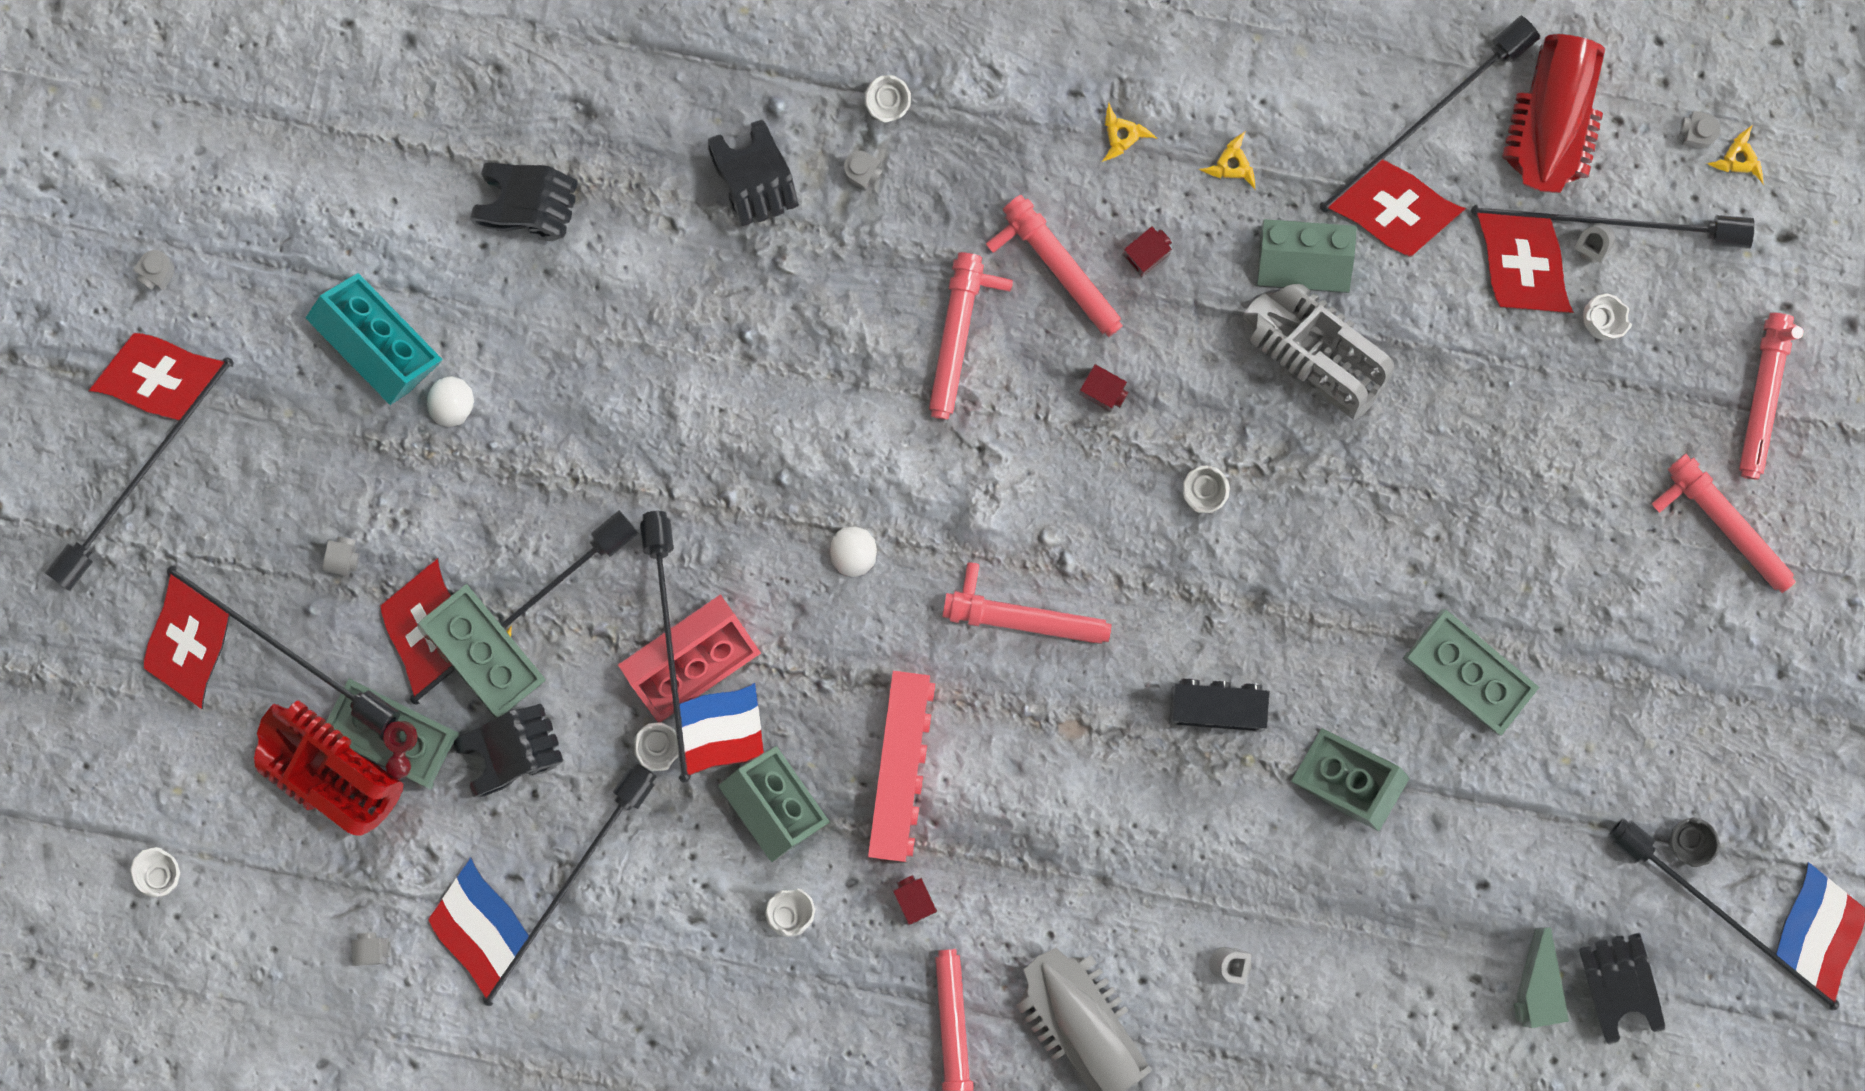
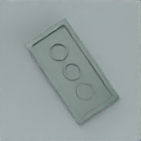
[417,584,546,719]
[1403,609,1539,736]
[325,678,460,789]

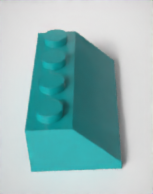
[305,273,443,405]

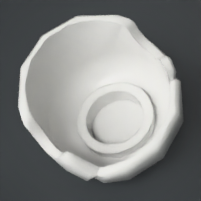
[864,75,911,122]
[1583,293,1632,341]
[427,376,474,427]
[1183,466,1230,513]
[830,526,877,577]
[633,722,679,771]
[130,847,181,898]
[765,889,815,937]

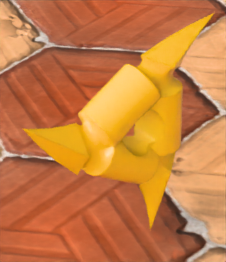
[1101,102,1158,162]
[1706,125,1763,184]
[1199,131,1256,191]

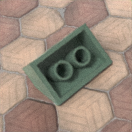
[1257,219,1357,293]
[718,746,830,862]

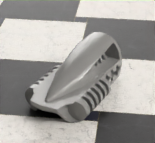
[1243,284,1395,421]
[1016,948,1152,1091]

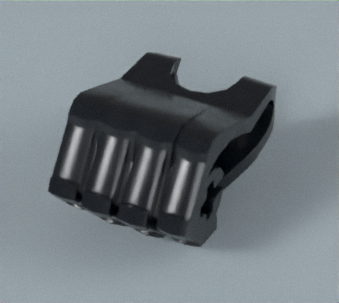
[708,119,799,226]
[470,162,578,241]
[453,704,563,797]
[1579,933,1666,1045]

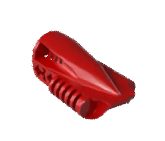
[1502,34,1605,193]
[254,700,404,836]

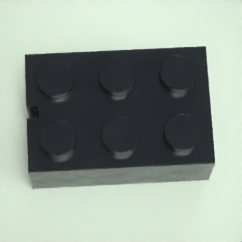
[1169,678,1270,732]

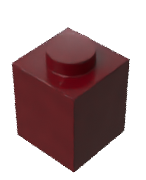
[1122,226,1172,277]
[1079,364,1129,412]
[893,875,937,925]

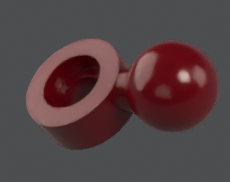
[383,721,418,779]

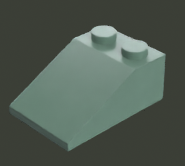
[1291,728,1410,832]
[1513,927,1569,1028]

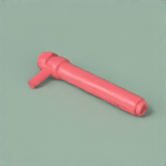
[986,195,1123,337]
[929,252,1013,420]
[1739,313,1803,480]
[1652,454,1796,593]
[943,562,1112,644]
[935,949,974,1091]

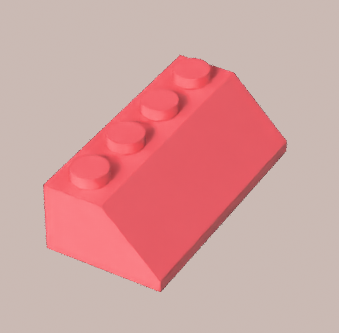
[618,594,761,723]

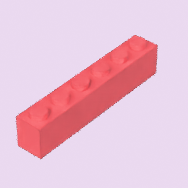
[868,671,935,862]

